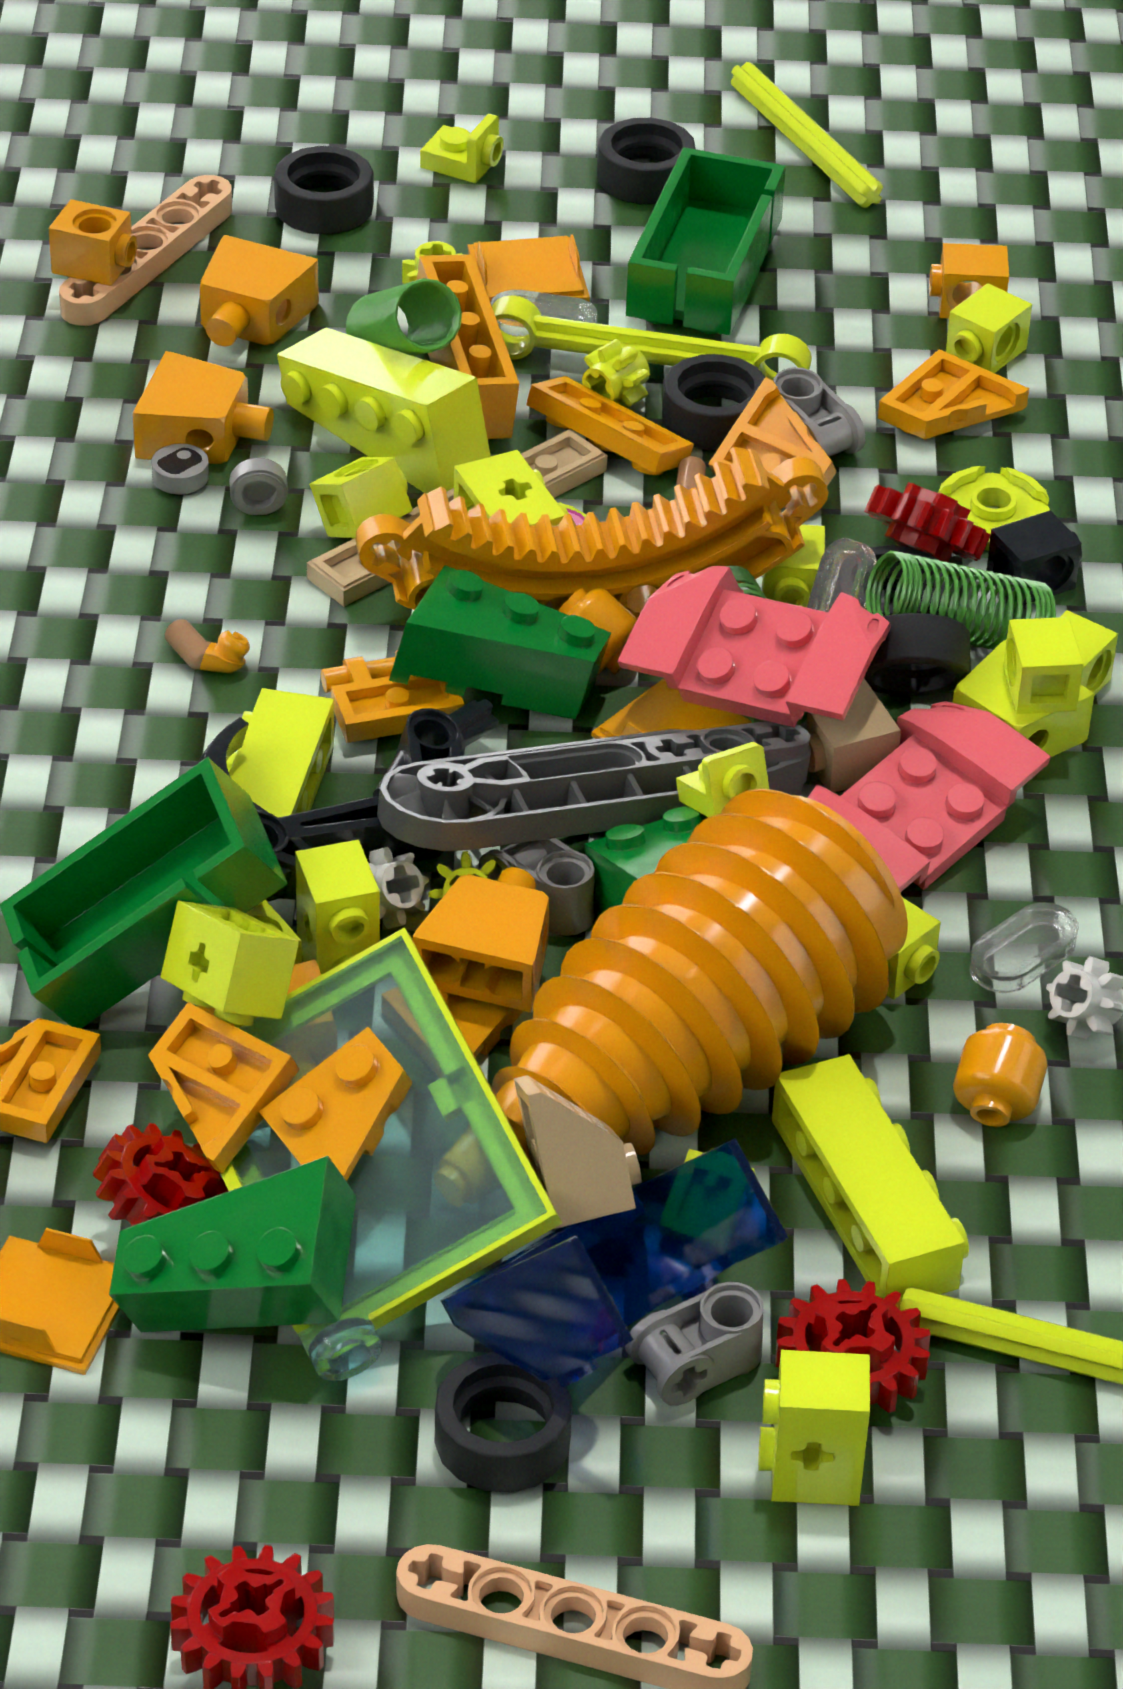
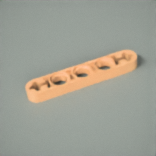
[59,175,232,326]
[396,1544,753,1689]

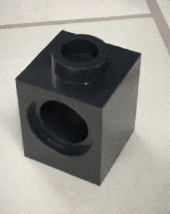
[986,510,1082,605]

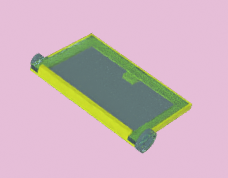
[220,927,563,1381]

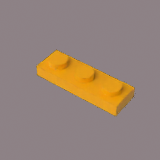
[526,376,694,475]

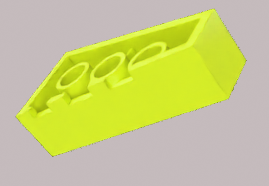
[277,327,491,494]

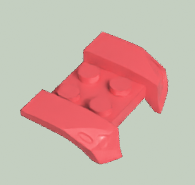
[617,566,891,728]
[808,701,1051,892]

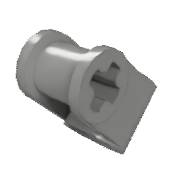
[773,367,865,457]
[478,838,595,936]
[625,1282,763,1405]

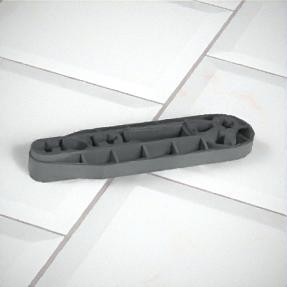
[377,721,811,851]

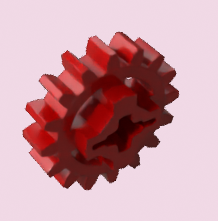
[864,482,991,562]
[93,1123,228,1226]
[775,1279,931,1413]
[170,1545,335,1689]

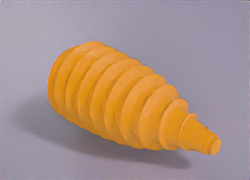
[435,788,908,1209]

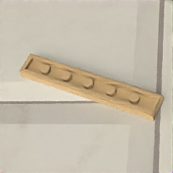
[307,429,608,607]

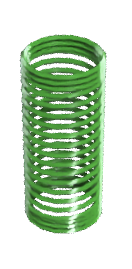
[346,278,462,356]
[866,550,1056,650]

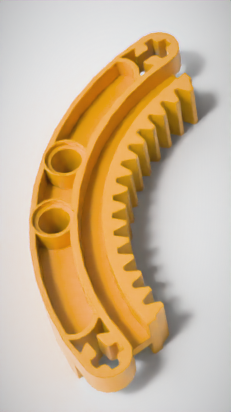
[355,447,829,619]

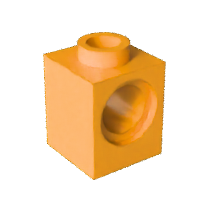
[48,199,137,286]
[929,243,1009,319]

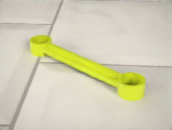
[492,295,812,380]

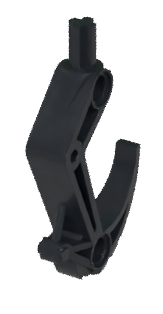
[199,699,499,902]

